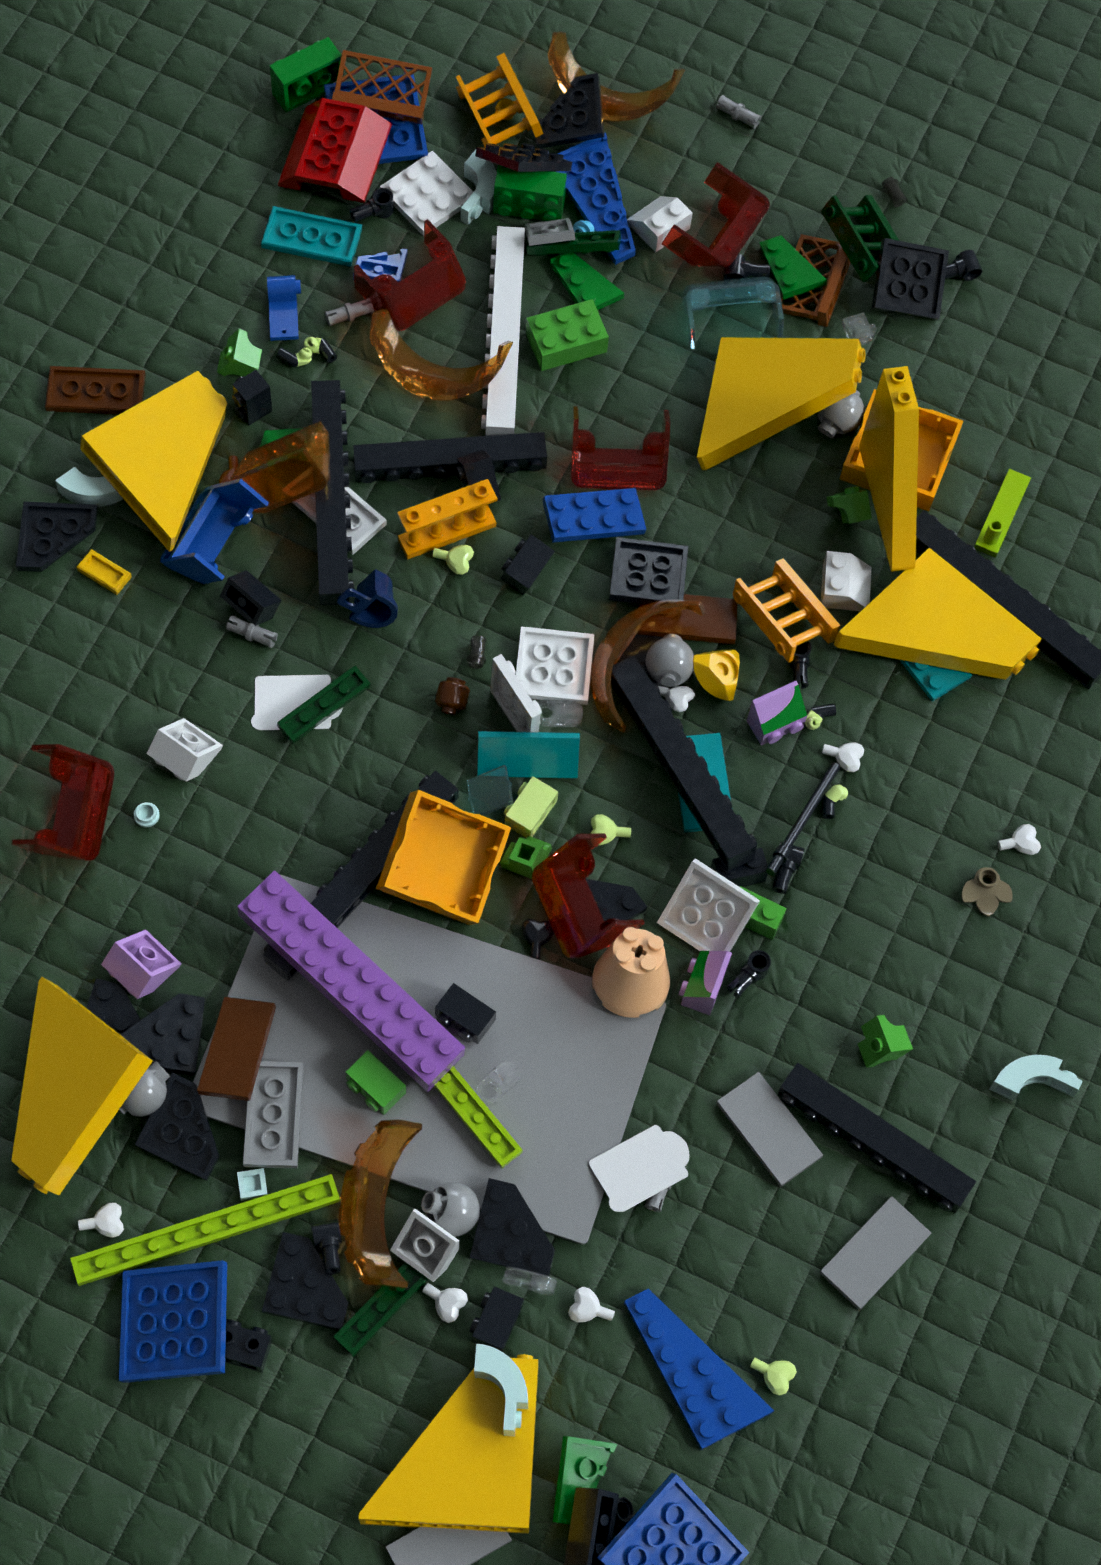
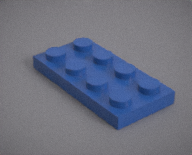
[542,488,646,542]

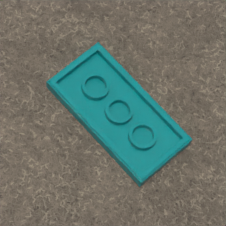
[261,206,362,267]
[477,731,580,778]
[678,733,731,833]

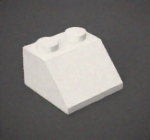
[627,196,692,252]
[821,551,872,611]
[147,718,223,782]
[390,1209,459,1282]

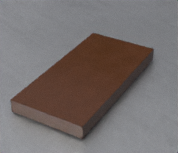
[45,366,146,415]
[637,594,738,644]
[197,997,276,1101]

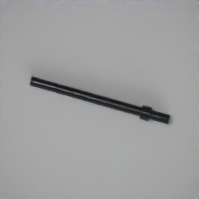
[766,762,841,876]

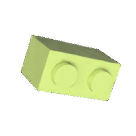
[504,777,558,838]

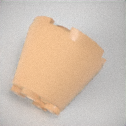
[592,927,670,1018]

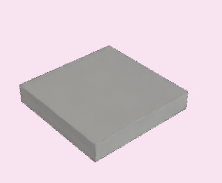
[524,218,575,246]

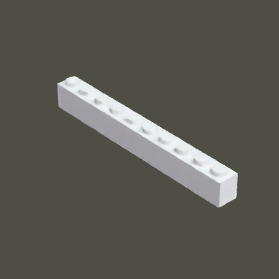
[481,226,525,436]

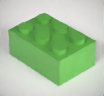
[526,299,609,371]

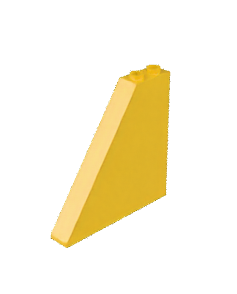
[697,337,865,470]
[859,366,919,572]
[80,371,227,552]
[833,548,1042,680]
[11,977,153,1195]
[359,1354,539,1534]

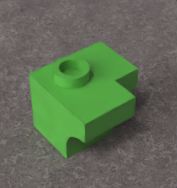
[217,329,262,376]
[826,486,872,524]
[500,836,552,880]
[858,1015,913,1068]

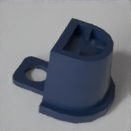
[337,569,398,628]

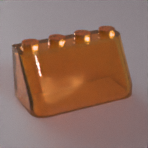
[230,421,330,513]

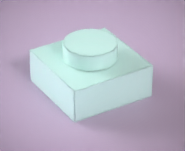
[237,1168,268,1201]

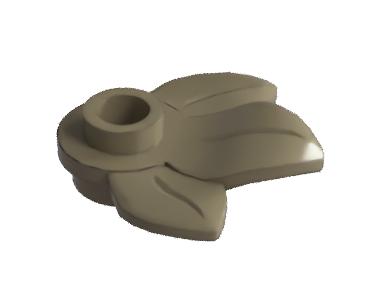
[962,867,1012,917]

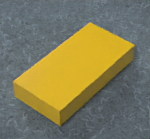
[77,549,132,595]

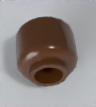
[435,677,470,715]

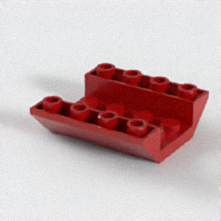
[278,98,392,203]

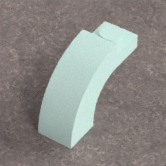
[461,150,497,225]
[55,467,123,507]
[989,1055,1083,1101]
[474,1344,528,1437]

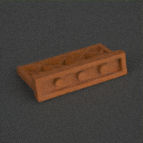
[332,50,432,124]
[773,234,851,327]

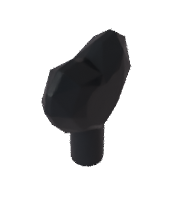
[521,918,555,960]

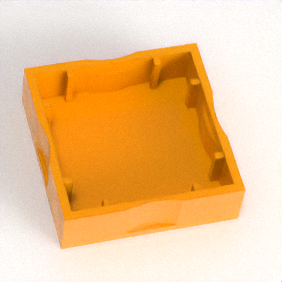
[840,389,963,511]
[376,790,511,925]

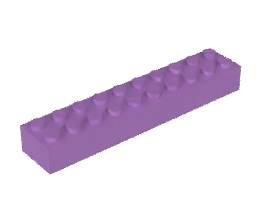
[237,870,465,1092]

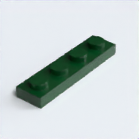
[527,230,621,256]
[277,666,371,744]
[333,1262,428,1358]

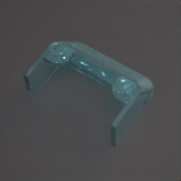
[683,276,784,349]

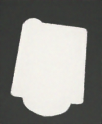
[251,675,343,730]
[589,1125,690,1212]

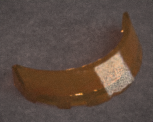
[548,31,685,121]
[369,309,513,401]
[591,599,706,732]
[339,1119,422,1288]

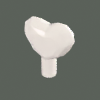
[656,683,695,712]
[822,742,864,772]
[998,824,1041,855]
[78,1203,124,1238]
[423,1283,468,1323]
[568,1287,615,1322]

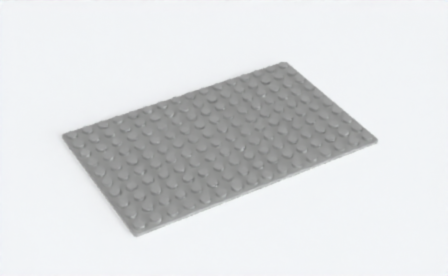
[193,875,666,1245]

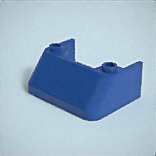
[160,479,269,584]

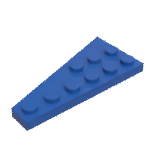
[553,132,636,265]
[624,1289,774,1450]

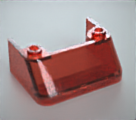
[662,162,770,267]
[354,219,466,331]
[571,406,671,490]
[11,744,115,861]
[532,833,645,958]

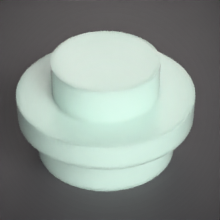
[134,802,160,827]

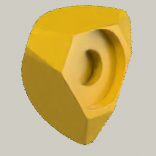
[692,649,740,701]

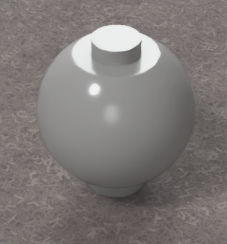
[817,390,864,438]
[645,634,694,687]
[119,1061,170,1116]
[421,1182,480,1237]

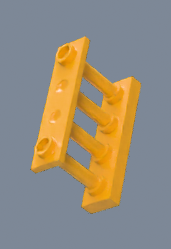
[456,53,544,147]
[397,479,498,560]
[733,558,840,663]

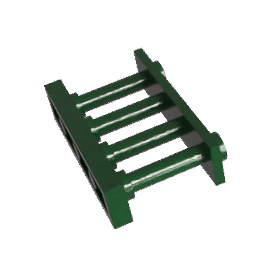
[821,195,899,282]

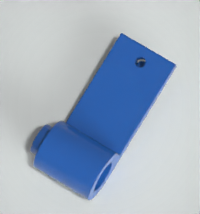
[267,275,301,341]

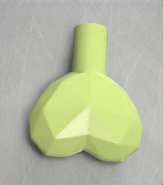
[433,544,474,575]
[590,814,631,846]
[750,1357,796,1396]

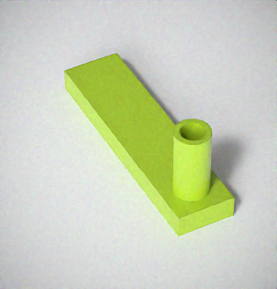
[974,469,1031,558]

